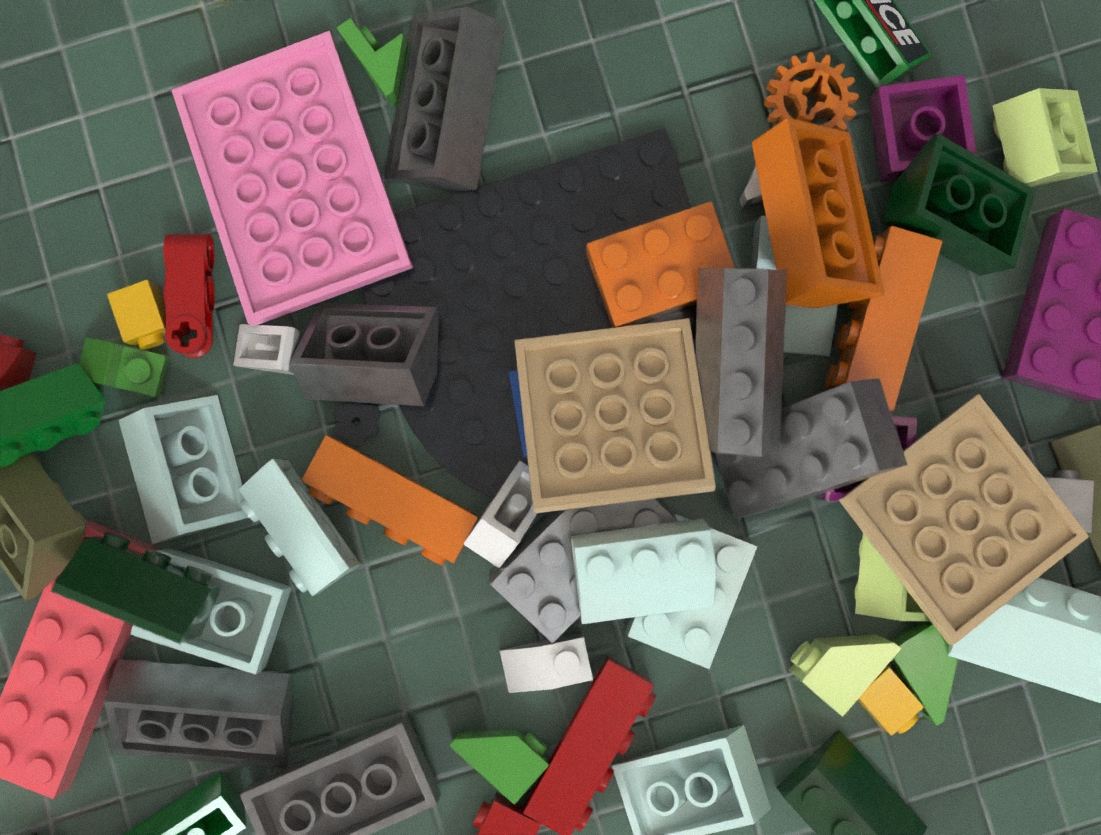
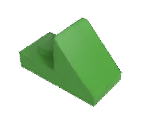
[337,18,407,106]
[79,337,170,398]

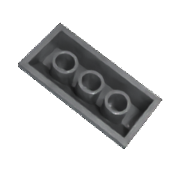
[384,7,505,191]
[695,268,787,457]
[104,659,293,768]

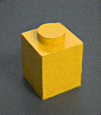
[107,280,166,350]
[857,666,924,736]

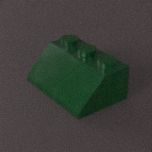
[882,133,1036,276]
[51,532,222,644]
[776,730,928,835]

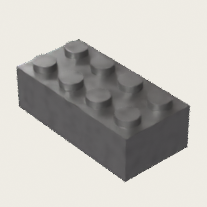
[714,378,907,519]
[489,498,677,643]
[240,715,441,835]

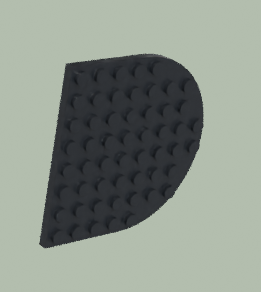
[361,128,697,498]

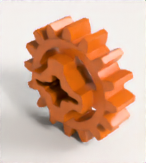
[764,52,859,131]

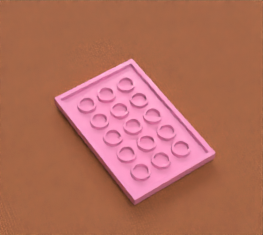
[172,31,413,327]

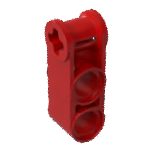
[163,234,215,359]

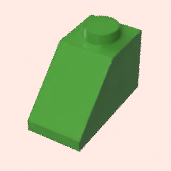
[890,621,958,726]
[449,729,549,804]

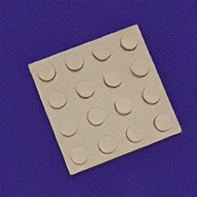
[514,318,716,513]
[839,394,1089,645]

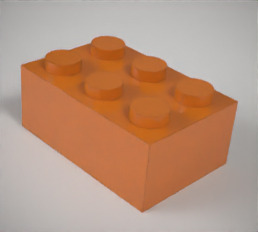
[586,201,735,328]

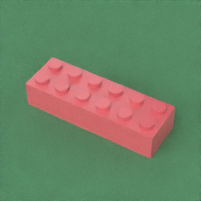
[0,520,162,799]

